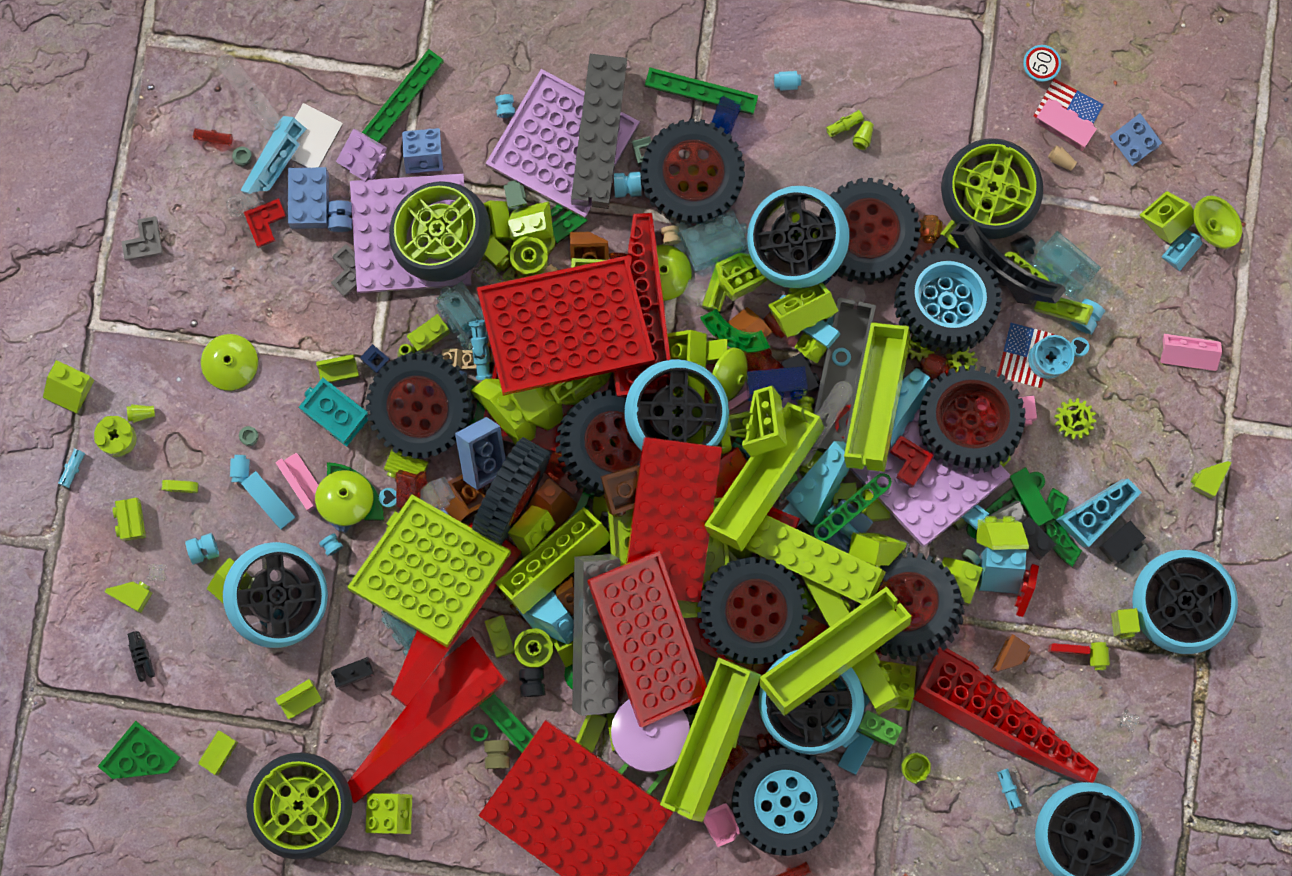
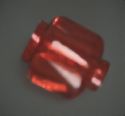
[920,353,950,381]

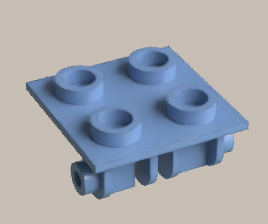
[1110,113,1162,166]

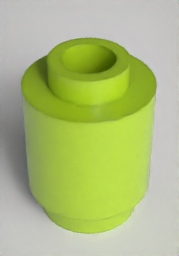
[1089,642,1110,670]

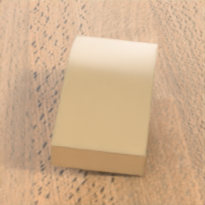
[442,349,482,370]

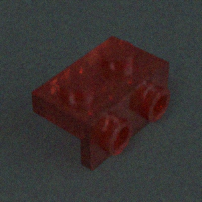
[745,348,785,388]
[396,470,427,508]

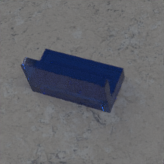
[712,96,742,135]

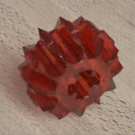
[876,577,908,605]

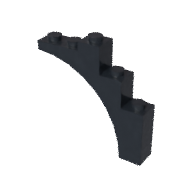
[950,220,1066,305]

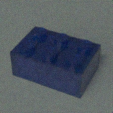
[746,366,808,401]

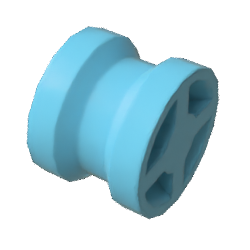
[319,533,343,557]

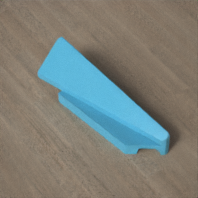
[241,116,307,194]

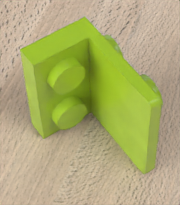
[871,660,916,711]
[365,793,412,834]

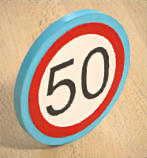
[1023,45,1061,82]

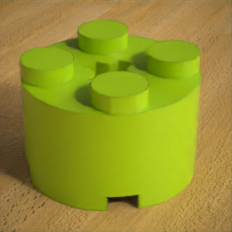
[510,236,549,278]
[94,416,137,457]
[514,628,554,668]

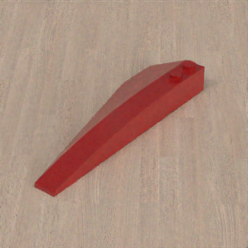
[614,213,675,400]
[390,523,522,706]
[347,636,508,804]
[913,647,1099,783]

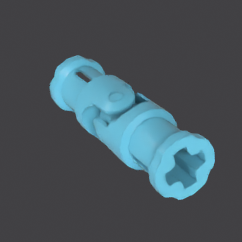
[469,320,493,380]

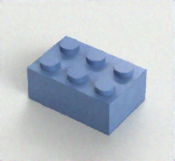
[288,167,329,229]
[455,417,506,490]

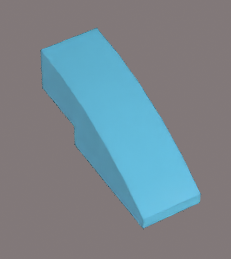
[241,471,296,529]

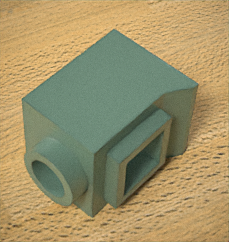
[632,136,651,167]
[504,181,527,212]

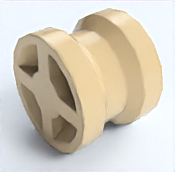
[660,226,681,245]

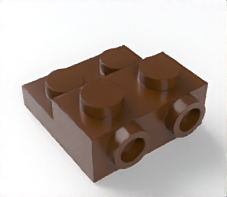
[601,465,640,517]

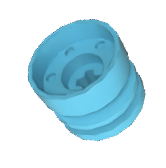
[1028,335,1075,379]

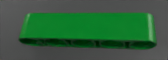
[814,473,892,541]

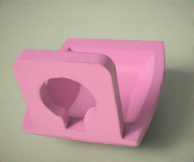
[704,803,740,847]

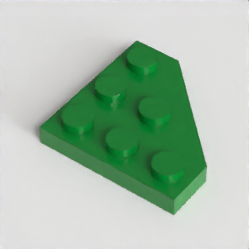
[97,721,181,779]

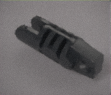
[127,631,155,682]

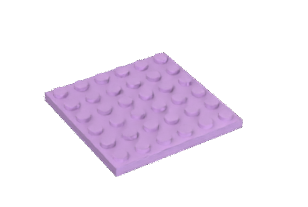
[486,69,640,218]
[350,174,471,293]
[850,408,1010,548]

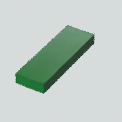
[1009,467,1054,526]

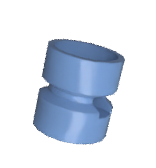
[327,200,352,232]

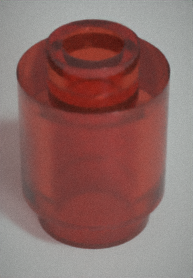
[763,311,785,339]

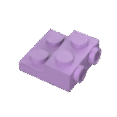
[336,129,387,181]

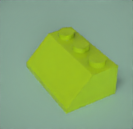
[768,282,838,337]

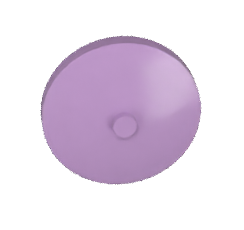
[611,700,690,773]

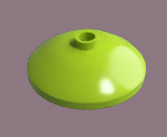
[1194,196,1242,249]
[656,245,692,301]
[201,334,258,391]
[712,348,747,401]
[315,470,373,526]

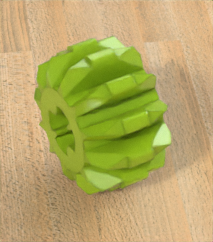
[945,347,978,373]

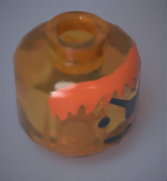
[918,215,943,244]

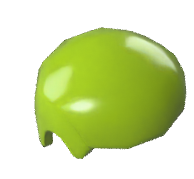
[901,752,931,784]

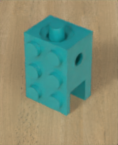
[299,377,369,447]

